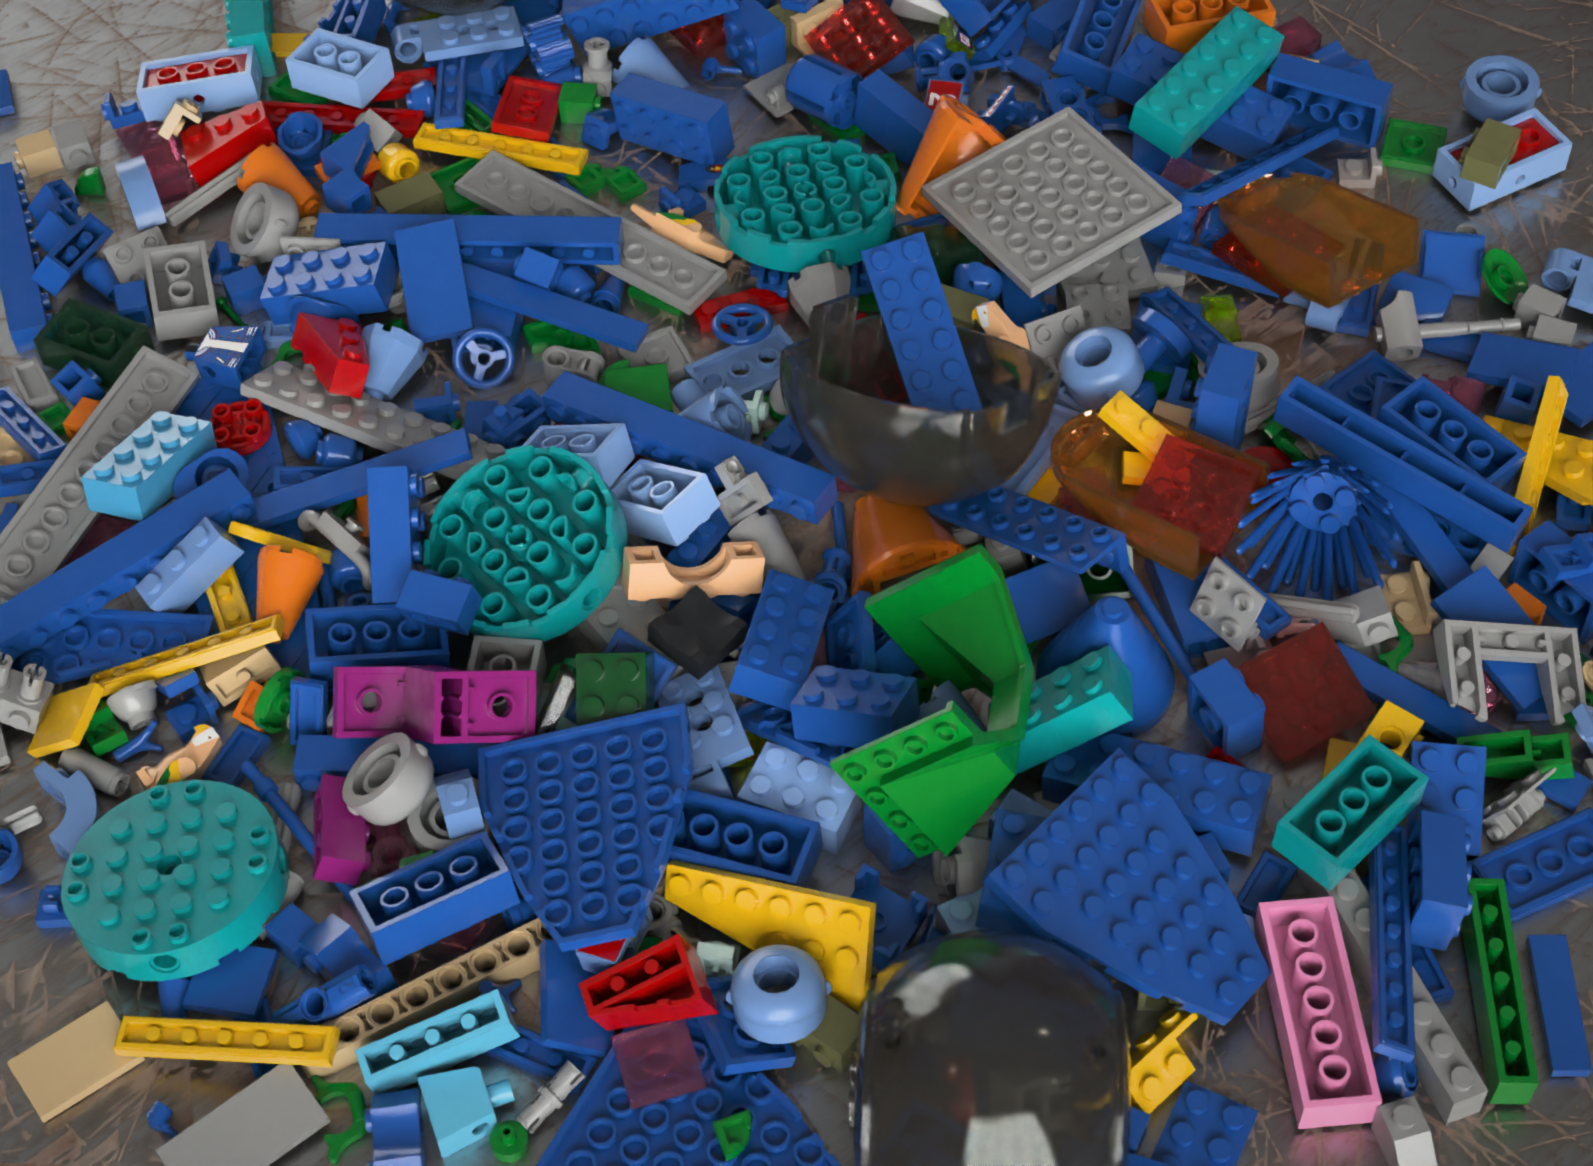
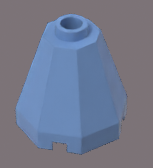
[361,323,428,402]

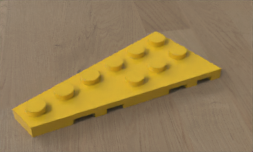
[1481,415,1593,506]
[664,860,876,1015]

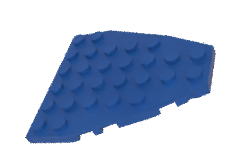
[478,702,694,952]
[983,748,1271,1026]
[536,1017,842,1166]

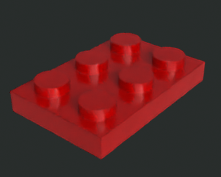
[491,75,562,142]

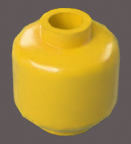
[377,142,420,184]

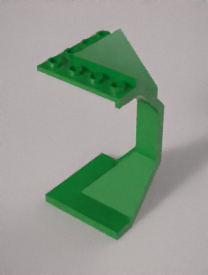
[829,543,1035,858]

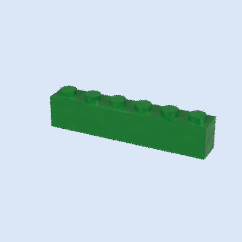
[1461,878,1539,1104]

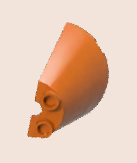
[896,94,1008,219]
[851,486,967,598]

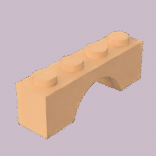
[621,541,765,601]

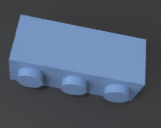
[135,516,244,613]

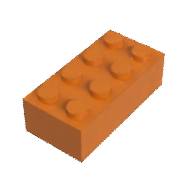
[1143,0,1276,54]

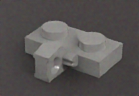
[714,456,773,527]

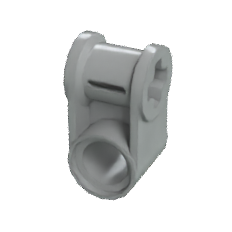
[542,346,605,386]

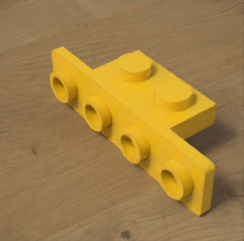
[1076,1009,1198,1114]

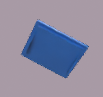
[1418,229,1486,297]

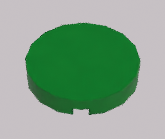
[254,666,306,734]

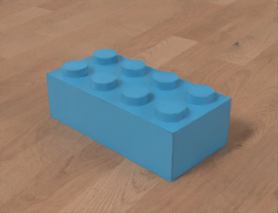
[81,411,217,521]

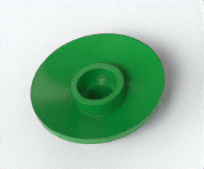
[1482,248,1529,305]

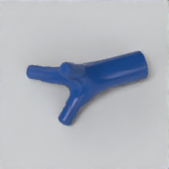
[112,720,164,763]
[479,979,522,1014]

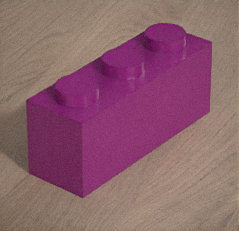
[313,774,371,885]

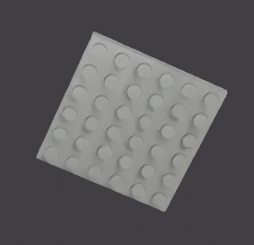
[921,106,1182,298]

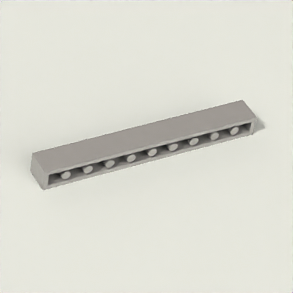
[1264,784,1489,1124]

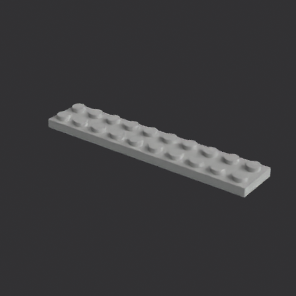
[454,150,727,315]
[0,345,199,600]
[240,361,507,480]

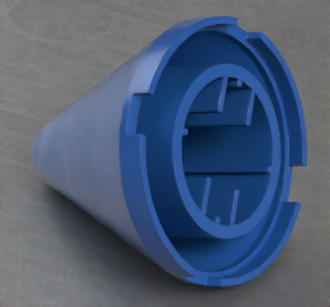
[1035,596,1175,738]

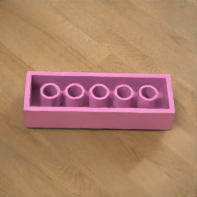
[1255,896,1382,1129]

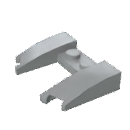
[1433,619,1587,726]

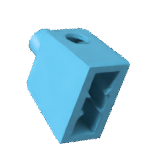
[417,1066,515,1158]

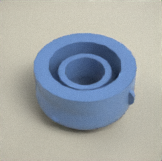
[1459,55,1542,124]
[1058,326,1144,409]
[726,944,832,1044]

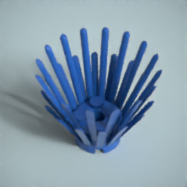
[1236,454,1399,601]

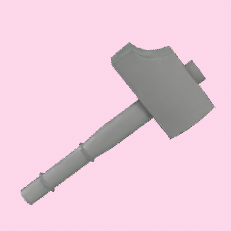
[1373,290,1521,361]

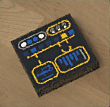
[535,663,576,736]

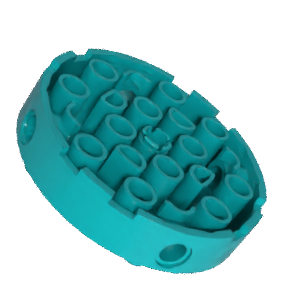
[714,135,897,273]
[423,445,628,642]
[61,779,289,981]

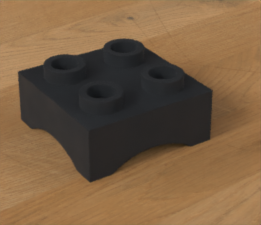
[647,585,747,680]

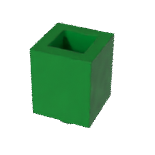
[558,82,603,124]

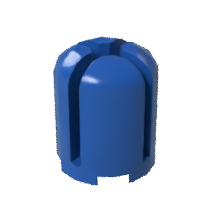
[785,54,864,130]

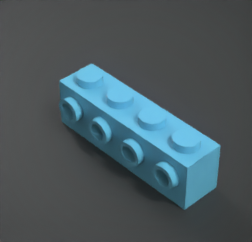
[355,989,520,1094]

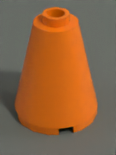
[237,142,321,218]
[256,545,325,644]

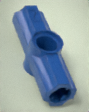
[269,964,379,1025]

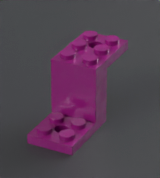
[333,665,536,744]

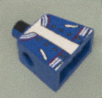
[185,326,267,390]

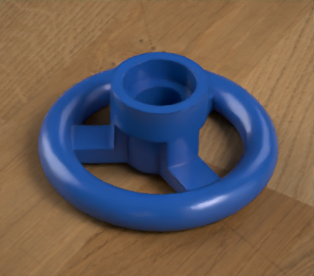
[711,303,774,346]
[452,327,515,389]

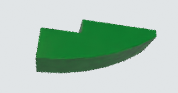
[1456,729,1575,780]

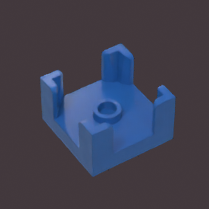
[850,863,929,976]

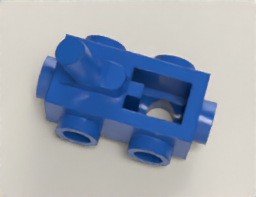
[482,388,551,449]

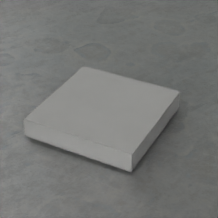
[616,325,695,384]

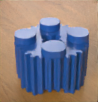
[521,13,575,78]

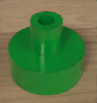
[489,1120,530,1163]

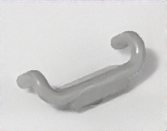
[298,508,372,591]

